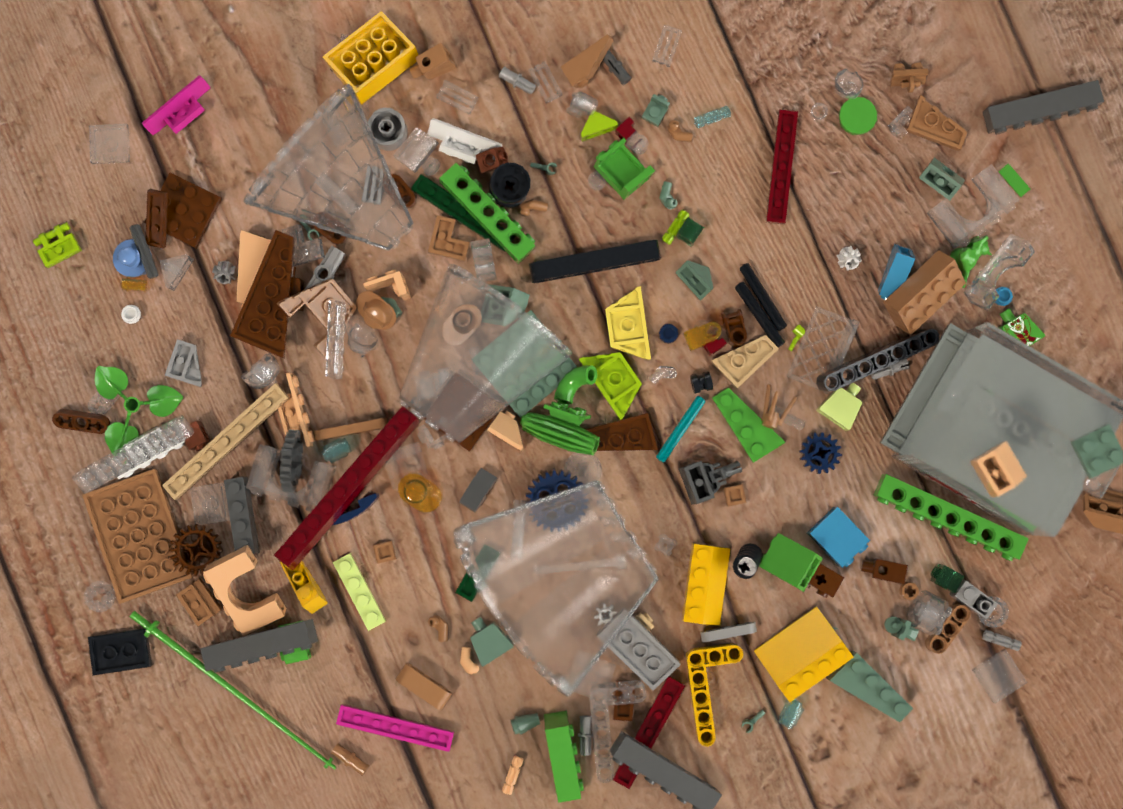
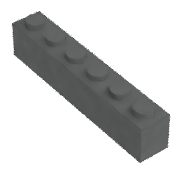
[982,80,1104,135]
[200,619,318,673]
[609,731,722,809]

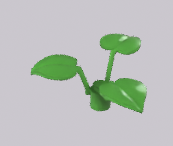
[94,366,183,456]

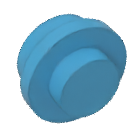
[993,287,1013,306]

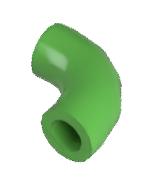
[554,365,597,404]

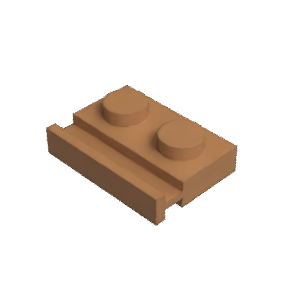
[176,578,222,627]

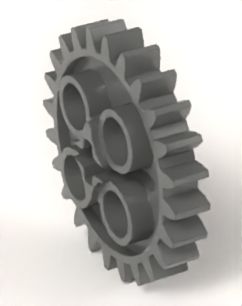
[280,429,303,493]

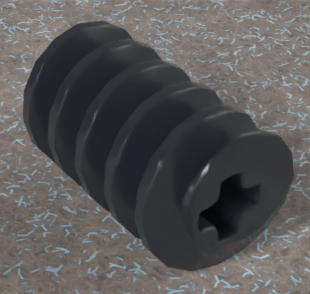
[733,543,763,579]

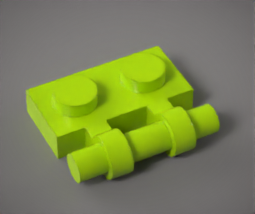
[33,222,82,268]

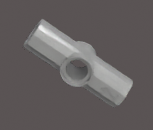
[305,246,346,290]

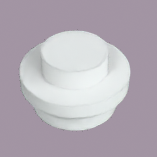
[121,305,141,324]

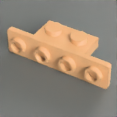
[278,372,315,448]

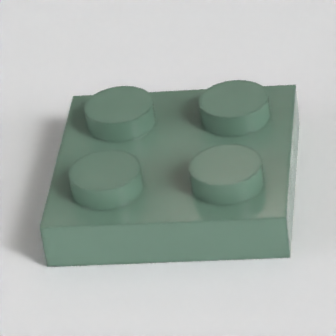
[1070,424,1123,479]

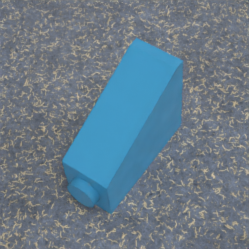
[878,244,915,300]

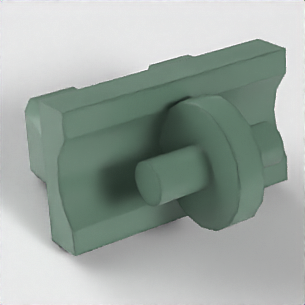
[884,616,919,641]

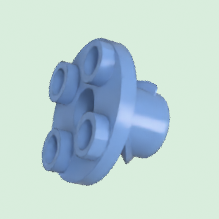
[113,239,151,278]

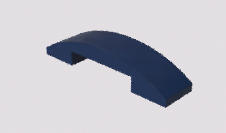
[333,493,379,525]

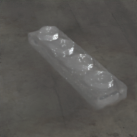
[325,300,346,379]

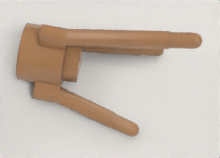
[761,384,797,430]

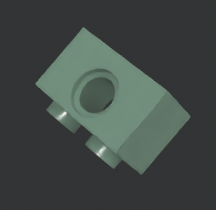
[919,157,965,201]

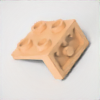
[363,270,411,301]

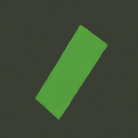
[999,163,1030,197]

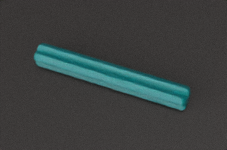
[656,396,705,462]

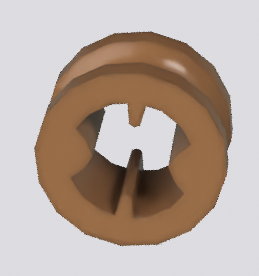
[899,582,919,600]

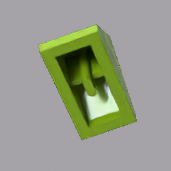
[581,110,618,142]

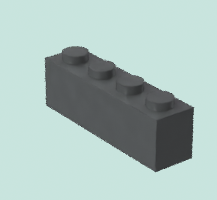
[224,477,260,554]

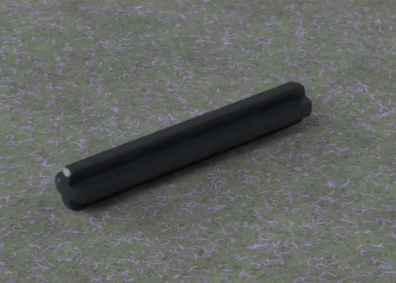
[740,263,787,331]
[735,282,785,348]

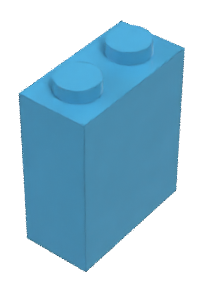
[807,507,870,567]

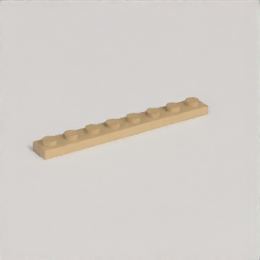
[162,383,289,500]

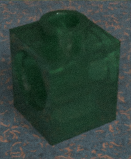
[676,217,704,247]
[930,564,965,593]

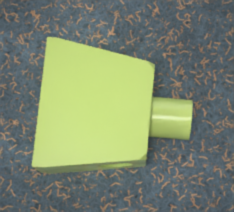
[816,383,862,431]

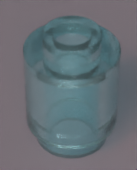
[321,438,352,463]
[778,699,804,729]

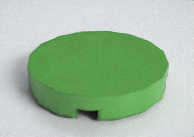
[839,97,877,135]

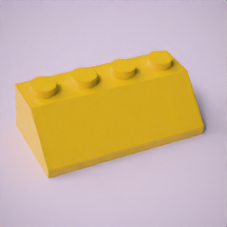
[681,543,730,625]

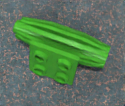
[520,401,600,455]

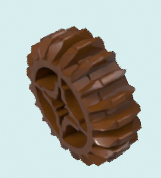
[169,524,223,577]

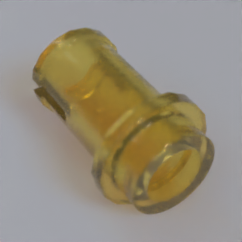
[121,277,147,292]

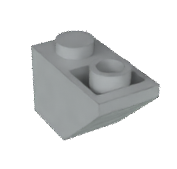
[949,579,998,619]

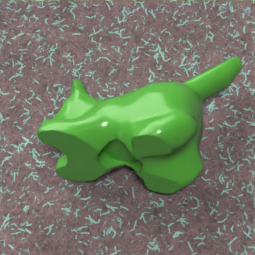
[950,235,992,288]

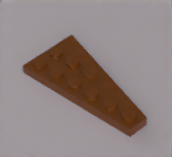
[230,230,295,359]

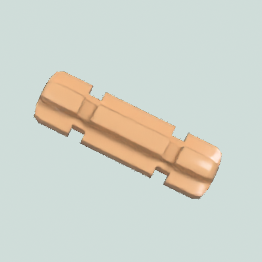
[502,756,523,795]

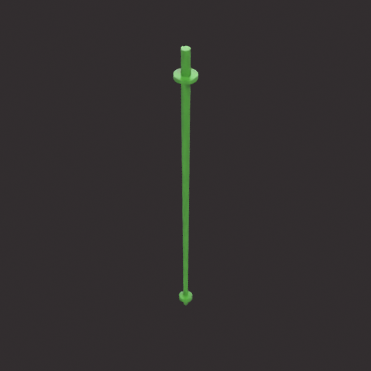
[130,611,336,770]

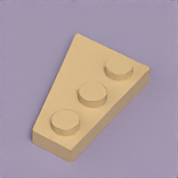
[711,335,779,389]

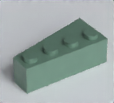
[826,650,913,722]

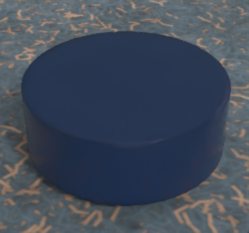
[659,324,678,344]

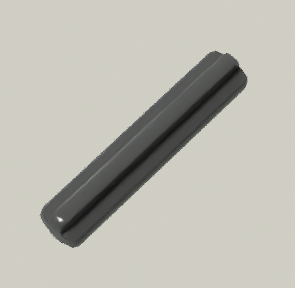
[129,224,159,279]

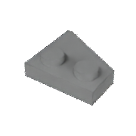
[165,339,202,387]

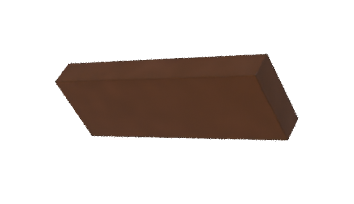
[146,189,168,249]

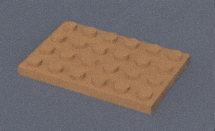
[82,469,194,604]

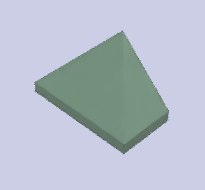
[675,260,713,301]

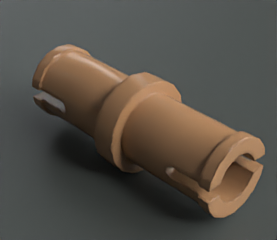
[331,743,370,776]

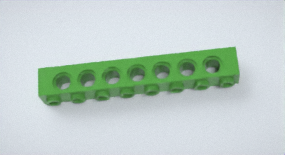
[873,474,1029,561]

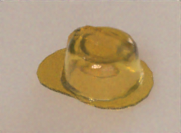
[398,474,442,512]

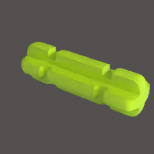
[662,210,689,245]

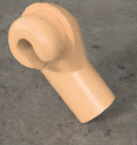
[460,646,479,674]

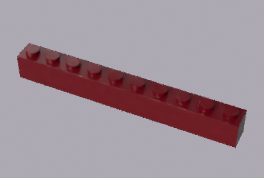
[274,406,420,571]

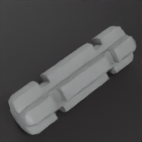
[982,630,1022,651]

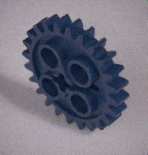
[525,469,588,532]

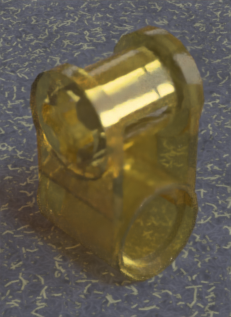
[683,322,722,351]

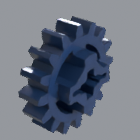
[799,432,842,474]

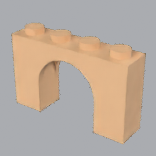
[203,545,287,636]

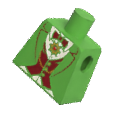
[997,308,1045,357]

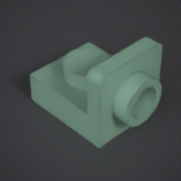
[642,94,670,127]

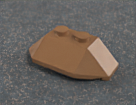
[1083,488,1123,534]

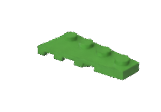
[712,388,786,463]

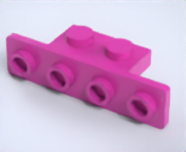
[142,75,211,135]

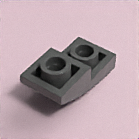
[459,468,497,512]

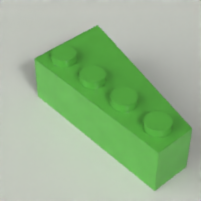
[544,710,584,803]

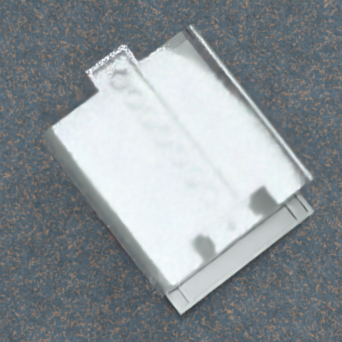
[880,322,1123,537]

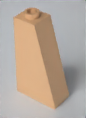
[236,230,271,308]

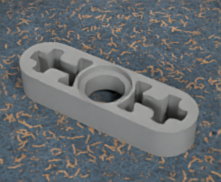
[700,622,757,642]

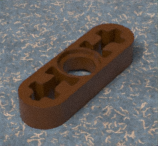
[52,409,110,434]

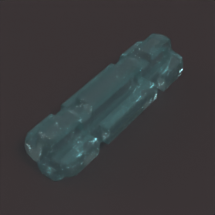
[694,106,731,128]

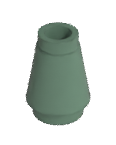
[510,713,540,735]

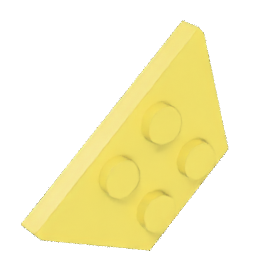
[605,286,651,360]

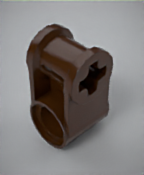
[721,309,747,347]

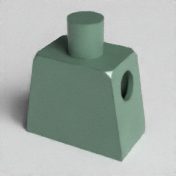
[470,617,514,667]

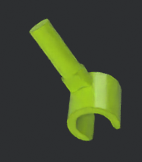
[788,325,805,351]

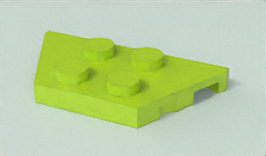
[579,352,642,420]

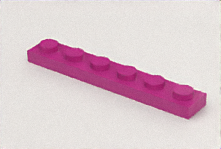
[336,704,454,752]

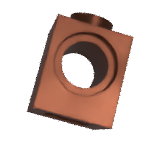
[476,147,508,173]
[179,421,211,452]

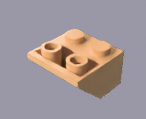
[970,441,1027,497]

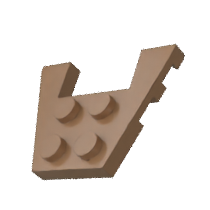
[277,278,357,359]

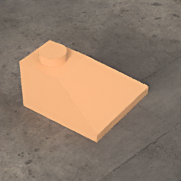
[487,411,524,451]

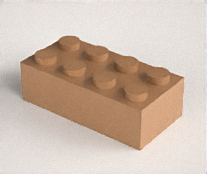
[883,250,966,335]

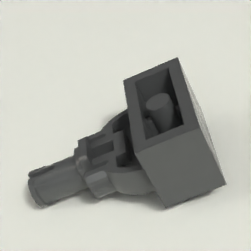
[678,461,742,505]

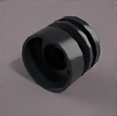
[489,163,531,208]

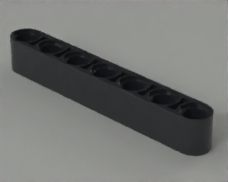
[529,240,661,283]
[816,329,940,391]

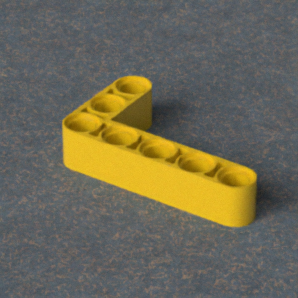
[686,643,743,747]

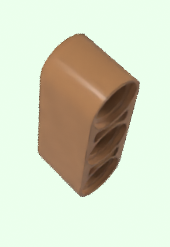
[925,604,971,654]
[395,662,452,711]

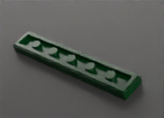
[411,174,515,252]

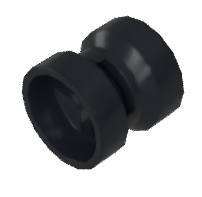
[690,371,713,394]

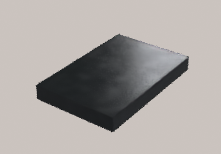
[88,628,152,676]

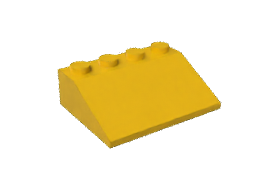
[322,11,419,105]
[754,606,854,702]

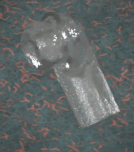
[648,366,677,385]

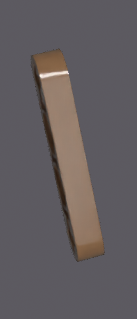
[314,418,388,441]

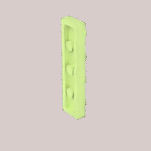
[333,553,386,631]

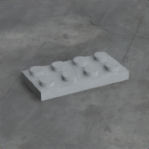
[599,609,681,690]

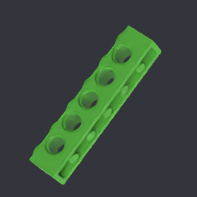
[439,163,535,264]

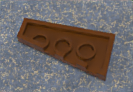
[586,413,658,451]

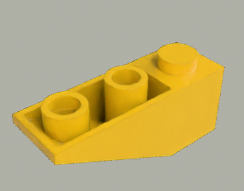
[280,561,328,614]

